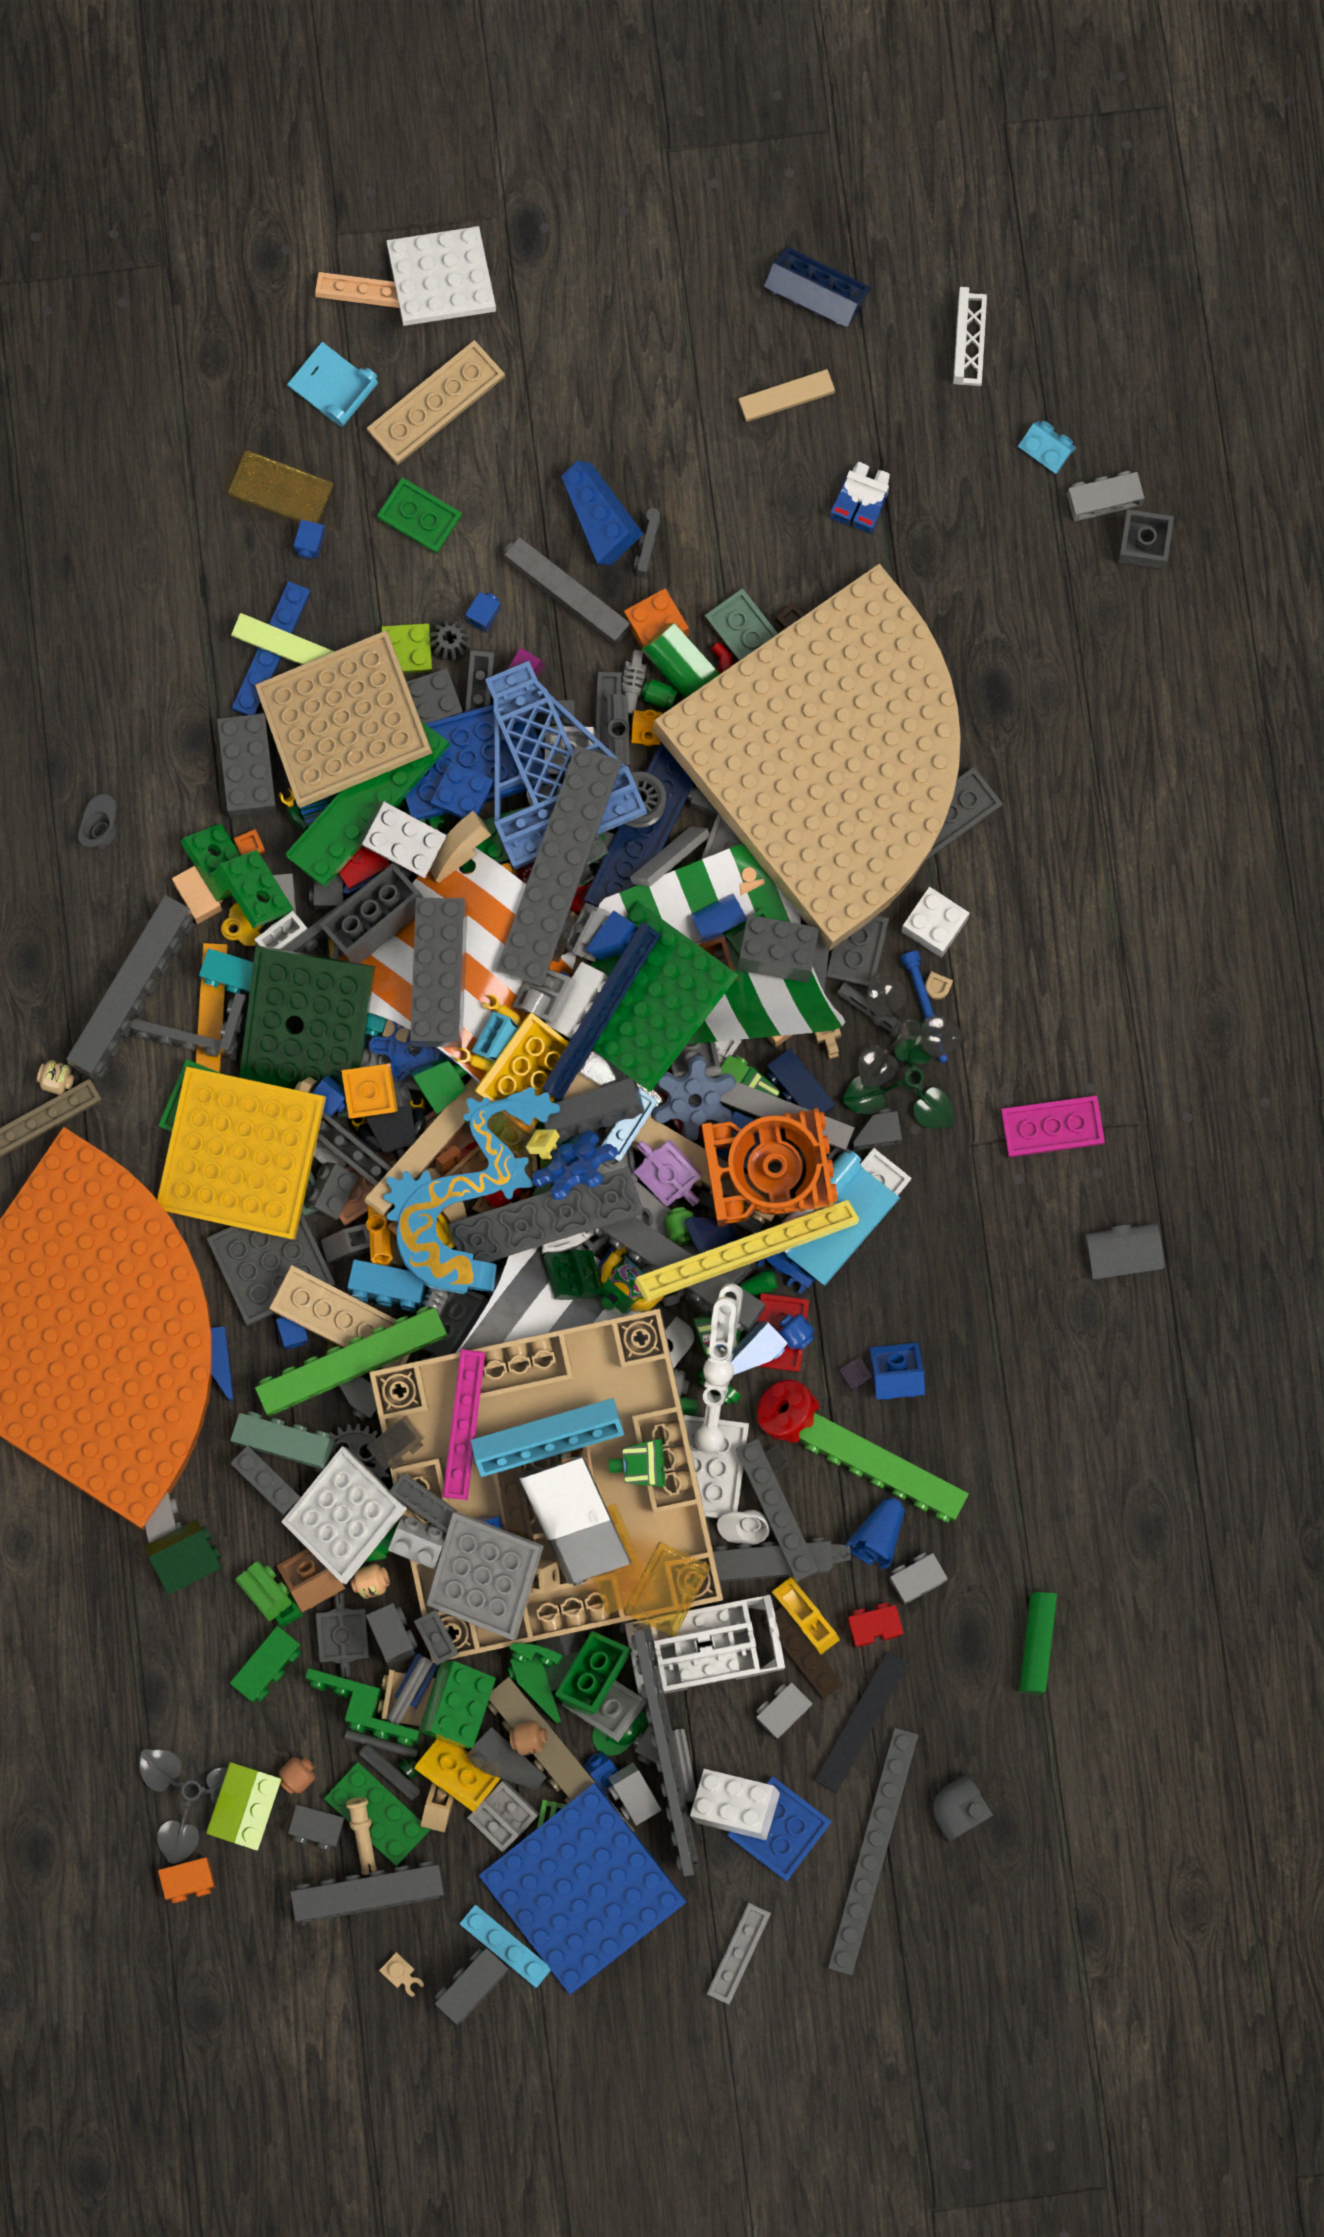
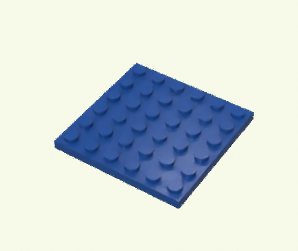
[479,1783,687,1995]

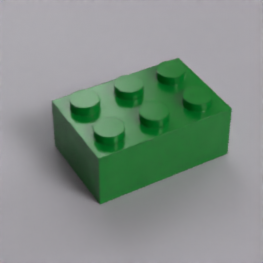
[418,1661,496,1748]

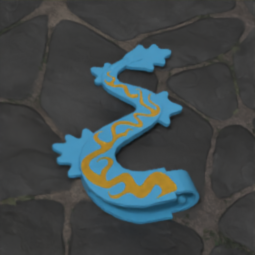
[384,1087,560,1294]

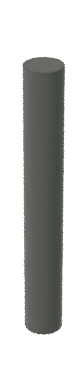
[344,1729,419,1759]

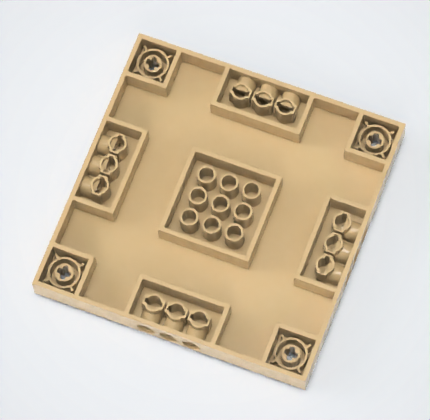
[369,1309,723,1663]

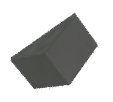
[535,1631,586,1657]

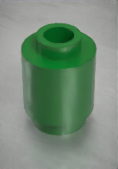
[641,679,678,709]

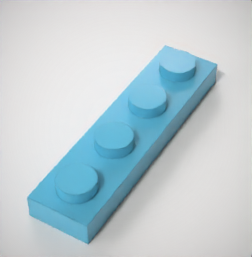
[460,1905,551,1988]

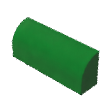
[641,623,720,698]
[1018,1592,1057,1695]

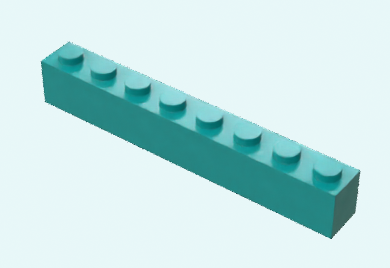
[199,948,387,1037]

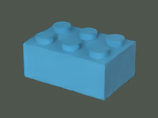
[348,1260,427,1313]

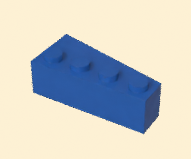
[561,461,643,565]

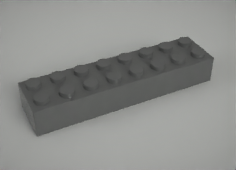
[66,895,195,1083]

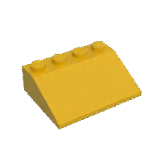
[474,1012,569,1134]

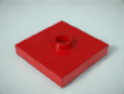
[339,847,390,890]

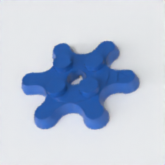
[369,1021,453,1080]
[532,1131,618,1200]

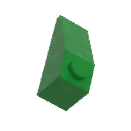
[507,1654,561,1725]

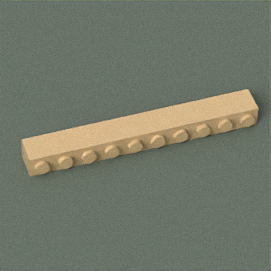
[561,1074,775,1224]

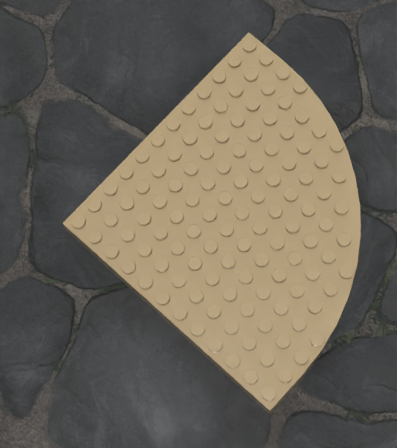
[652,564,961,951]

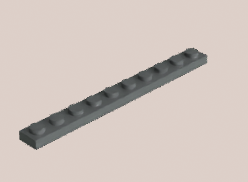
[828,1728,918,1976]

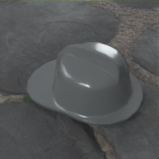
[78,794,117,849]

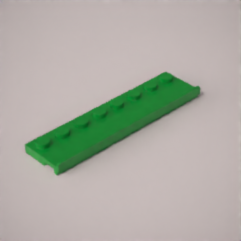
[285,721,450,888]

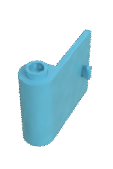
[287,342,378,427]

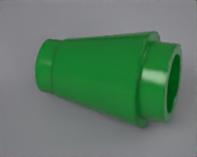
[740,1269,778,1295]

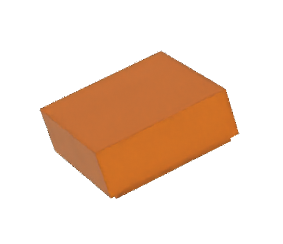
[234,829,265,855]

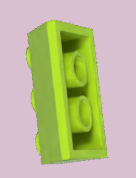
[206,1762,281,1851]

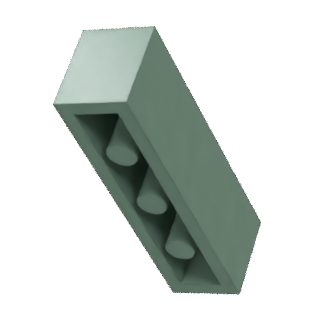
[230,1411,336,1470]

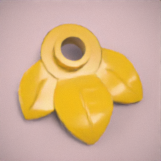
[221,903,264,946]

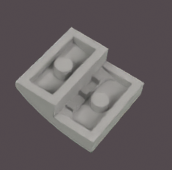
[468,1780,540,1853]

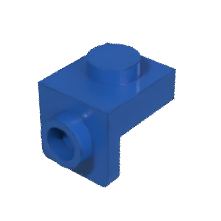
[583,1751,618,1795]

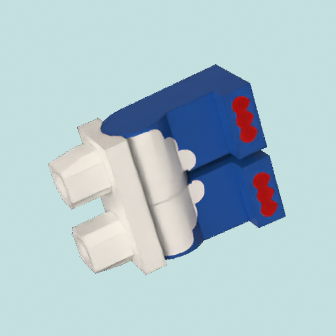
[830,462,890,534]

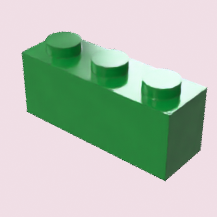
[230,1626,301,1704]

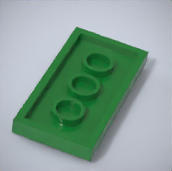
[324,1762,430,1867]

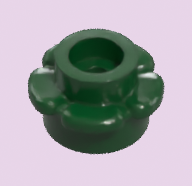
[398,1758,420,1781]

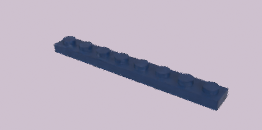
[542,922,661,1101]

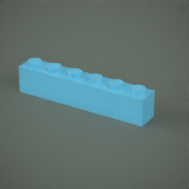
[471,1398,624,1477]

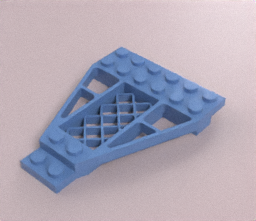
[485,661,648,870]

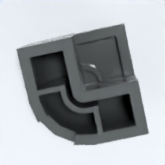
[933,1774,993,1843]

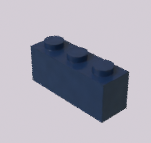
[766,1048,835,1116]

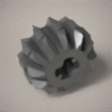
[430,620,470,661]

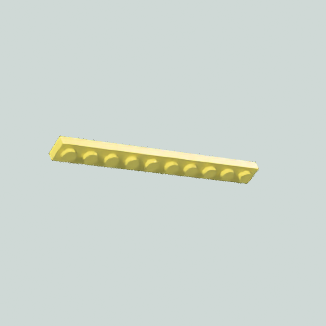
[635,1200,859,1302]

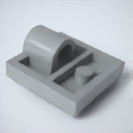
[513,969,575,1024]

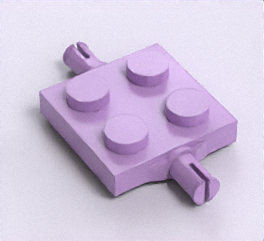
[634,1139,703,1207]

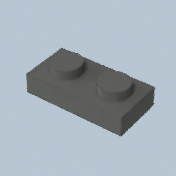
[414,1609,459,1665]

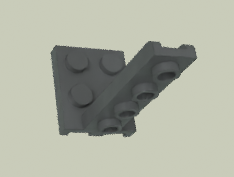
[130,993,249,1061]

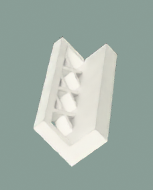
[953,287,987,386]

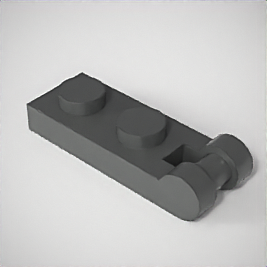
[634,508,660,579]

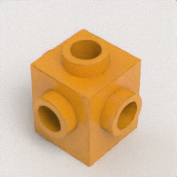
[631,710,662,746]

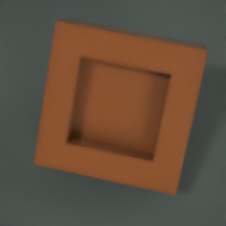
[436,1145,461,1177]

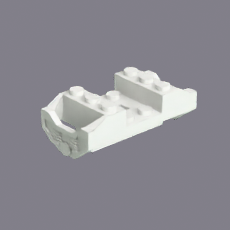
[625,1595,785,1698]

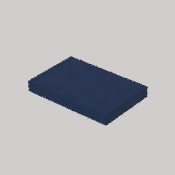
[684,1217,739,1254]

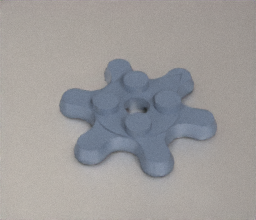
[652,1055,736,1141]

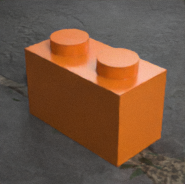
[158,1857,216,1904]

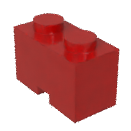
[847,1602,904,1648]

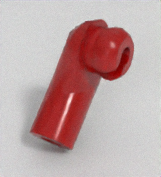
[711,642,733,674]

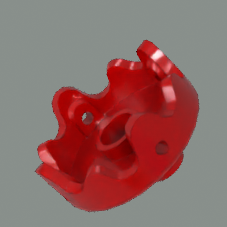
[757,1380,820,1443]

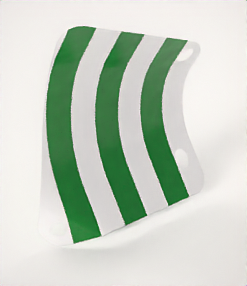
[599,844,845,1044]

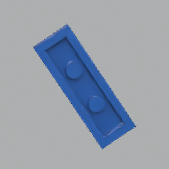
[758,1252,816,1294]

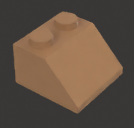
[276,1548,345,1612]

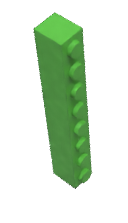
[255,1306,449,1417]
[799,1413,969,1523]

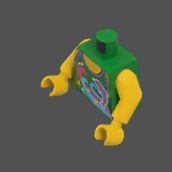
[600,1248,664,1314]

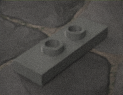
[389,1472,461,1534]

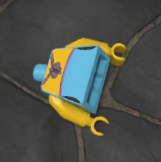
[453,995,522,1071]

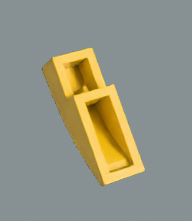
[772,1577,840,1655]

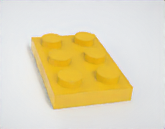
[414,1739,501,1812]

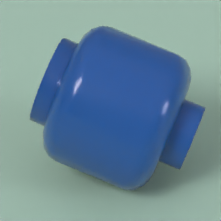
[778,1314,814,1350]

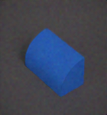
[690,893,747,940]

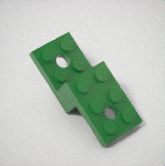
[180,824,294,928]
[305,1668,421,1747]

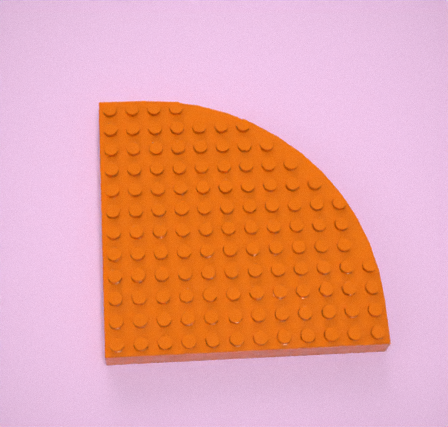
[0,1127,212,1532]

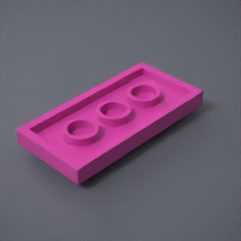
[1001,1096,1105,1158]

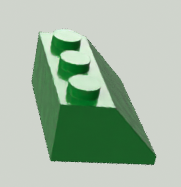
[555,1631,632,1715]

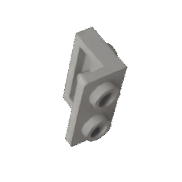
[388,1515,447,1569]

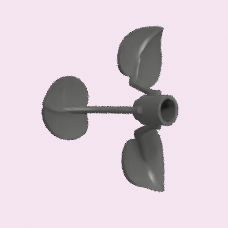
[139,1749,227,1864]

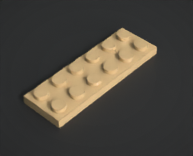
[367,340,505,465]
[269,1265,410,1369]

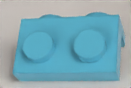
[1018,421,1076,474]

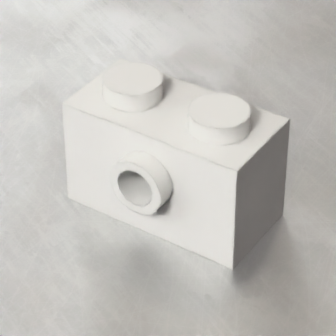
[254,911,307,949]

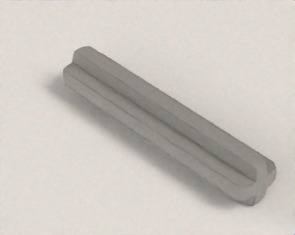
[387,1656,432,1725]
[672,1729,697,1802]

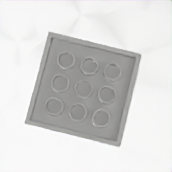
[426,1511,544,1640]

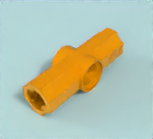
[366,1205,394,1265]

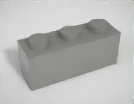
[1067,471,1145,522]

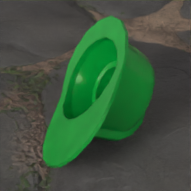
[592,1710,647,1756]

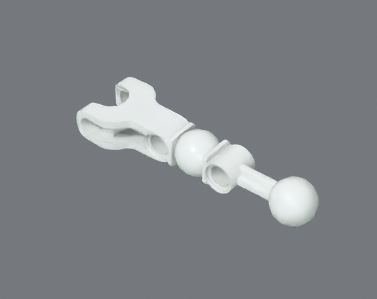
[694,1284,743,1453]

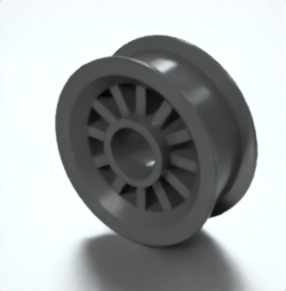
[625,772,666,828]

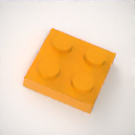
[341,1063,398,1119]

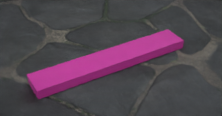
[443,1349,486,1500]

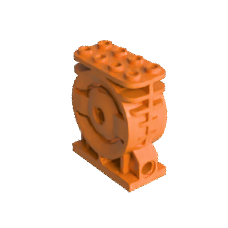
[702,1108,838,1227]

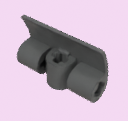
[1085,1223,1164,1280]

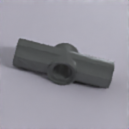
[607,694,630,767]

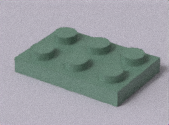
[705,588,778,662]

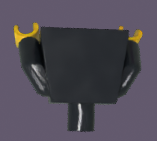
[352,1099,426,1162]

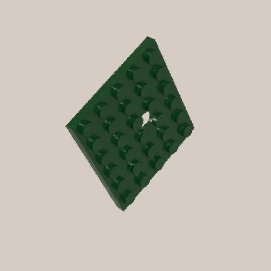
[239,945,375,1108]

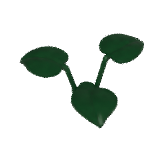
[843,1021,954,1128]

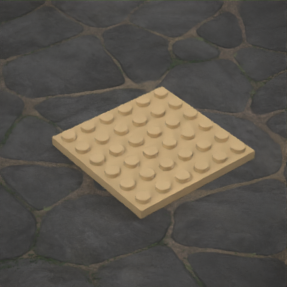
[255,630,433,808]

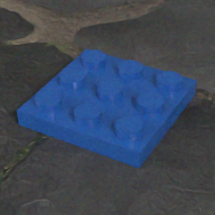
[727,1776,832,1882]

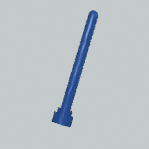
[900,951,948,1063]

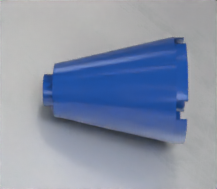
[846,1498,905,1569]

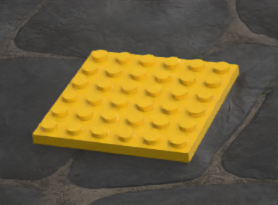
[157,1067,326,1240]

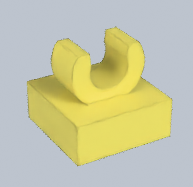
[526,1129,560,1159]

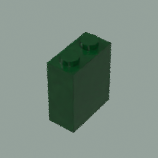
[144,1519,222,1595]

